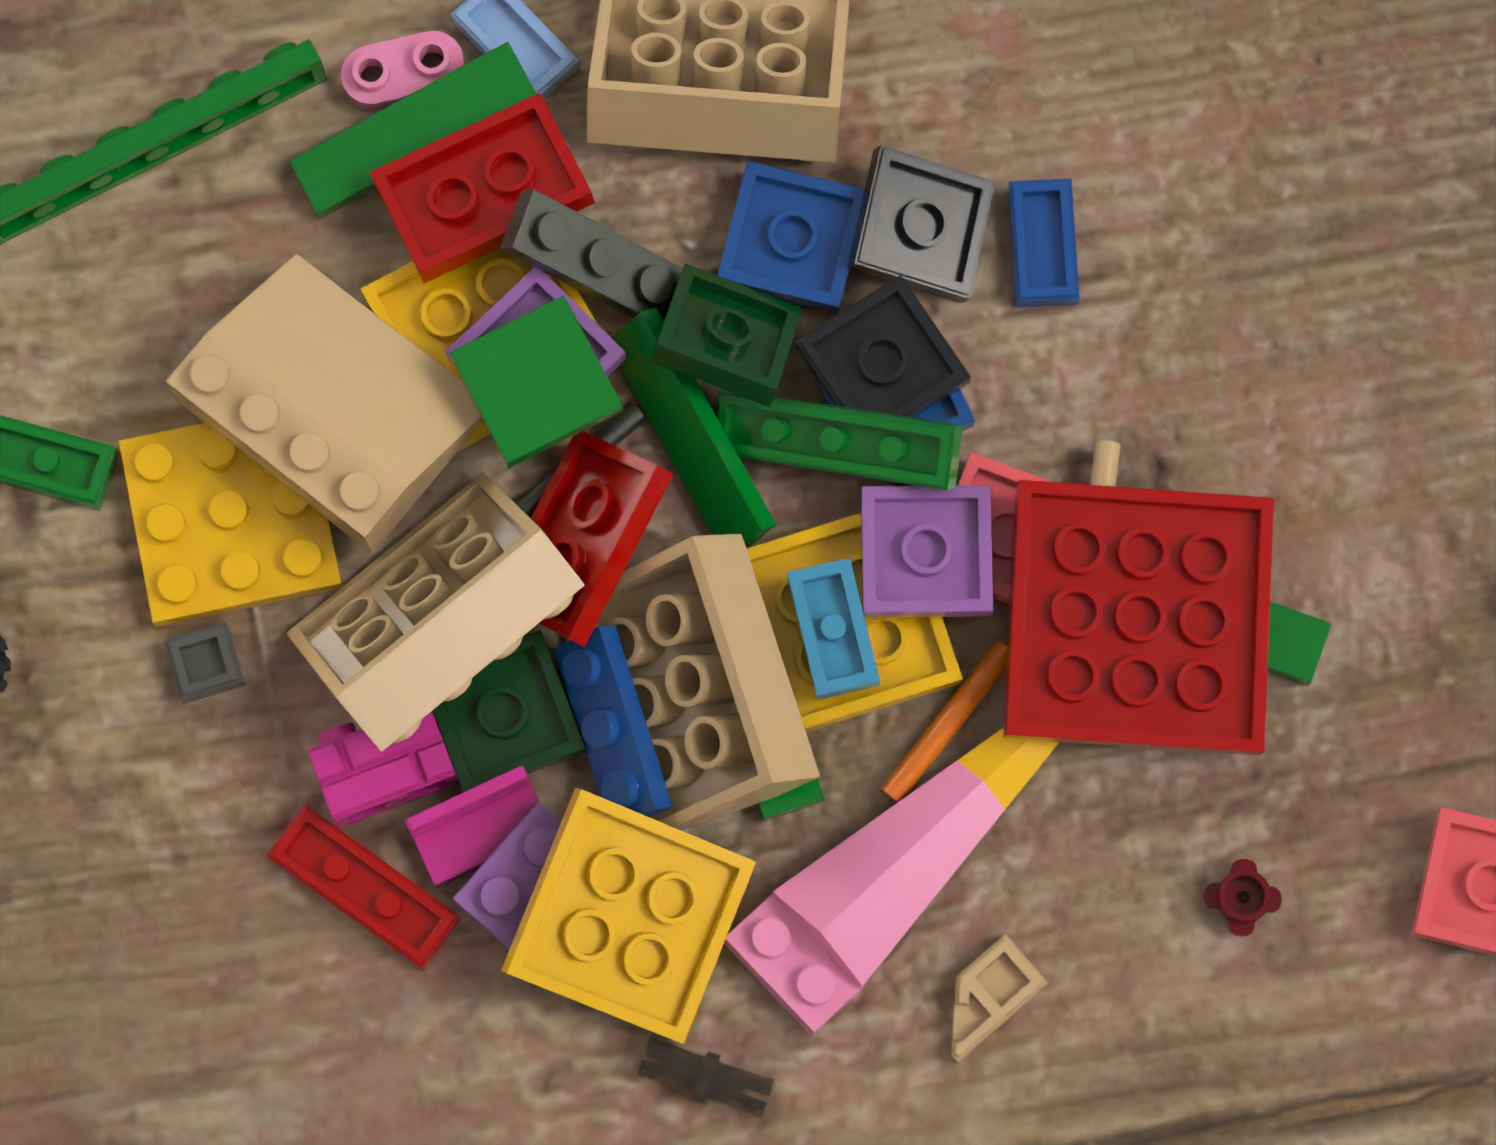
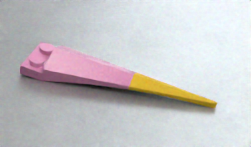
[724,727,1060,1037]

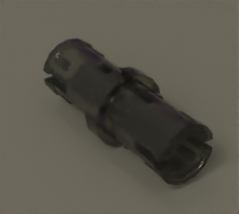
[638,1036,775,1119]

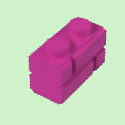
[307,711,460,829]

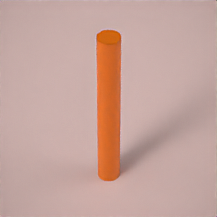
[879,640,1008,804]

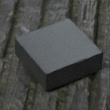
[164,621,246,704]

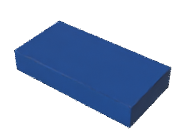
[1008,179,1080,308]

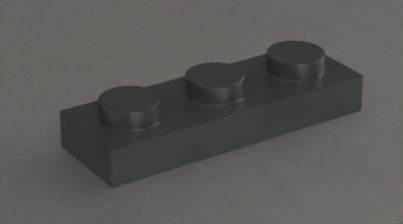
[500,189,683,321]

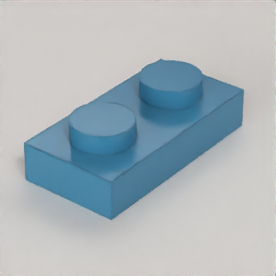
[787,558,880,700]

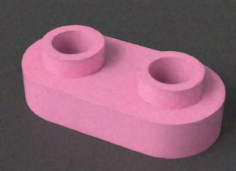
[341,31,465,112]

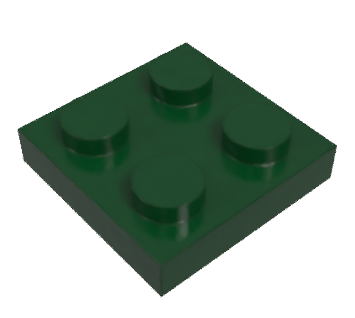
[650,263,802,407]
[433,630,586,792]

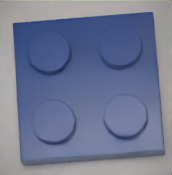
[717,161,865,314]

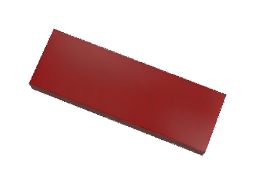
[266,804,461,971]

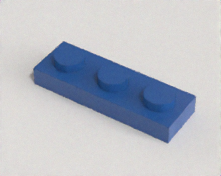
[554,625,673,817]

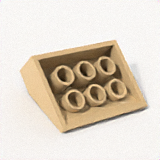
[587,0,849,163]
[166,254,483,554]
[286,472,585,752]
[566,534,820,831]

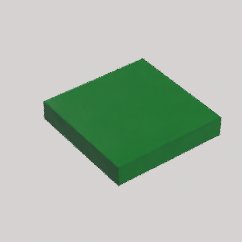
[450,295,623,469]

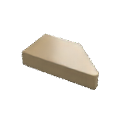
[951,934,1048,1064]

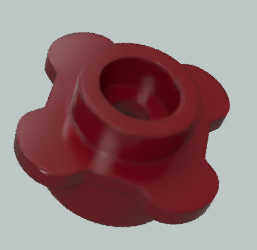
[1203,859,1282,937]

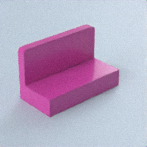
[404,766,538,889]

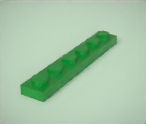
[0,39,327,245]

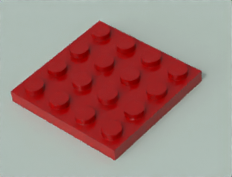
[1003,480,1274,756]

